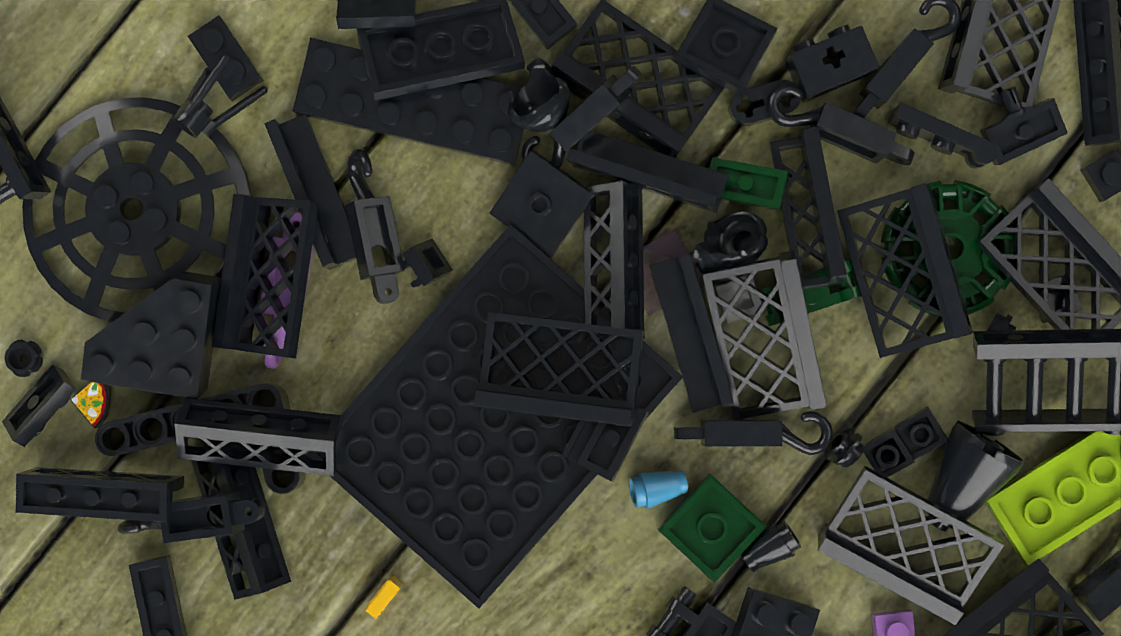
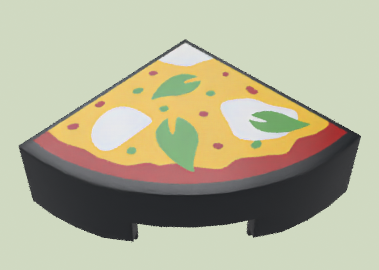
[70,382,111,429]

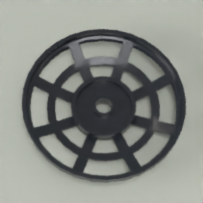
[22,97,252,322]

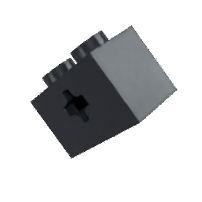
[785,24,880,103]

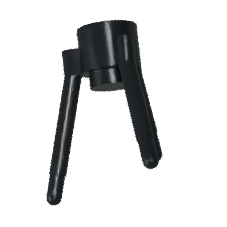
[172,56,268,138]

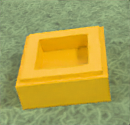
[365,575,404,619]

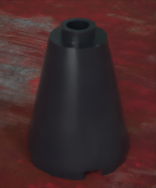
[927,420,1024,532]

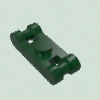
[760,260,862,327]

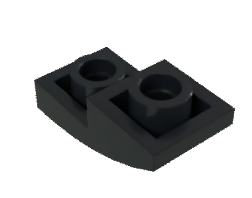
[863,406,948,478]

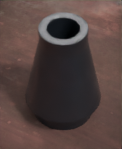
[741,521,801,572]

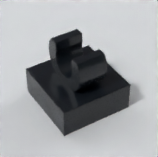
[403,238,453,287]

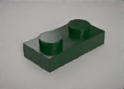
[710,157,789,211]

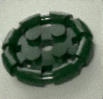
[881,180,1013,317]

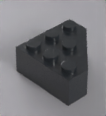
[81,271,221,399]

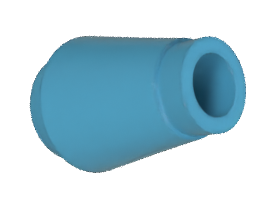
[628,470,688,510]

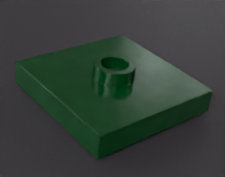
[657,473,767,583]

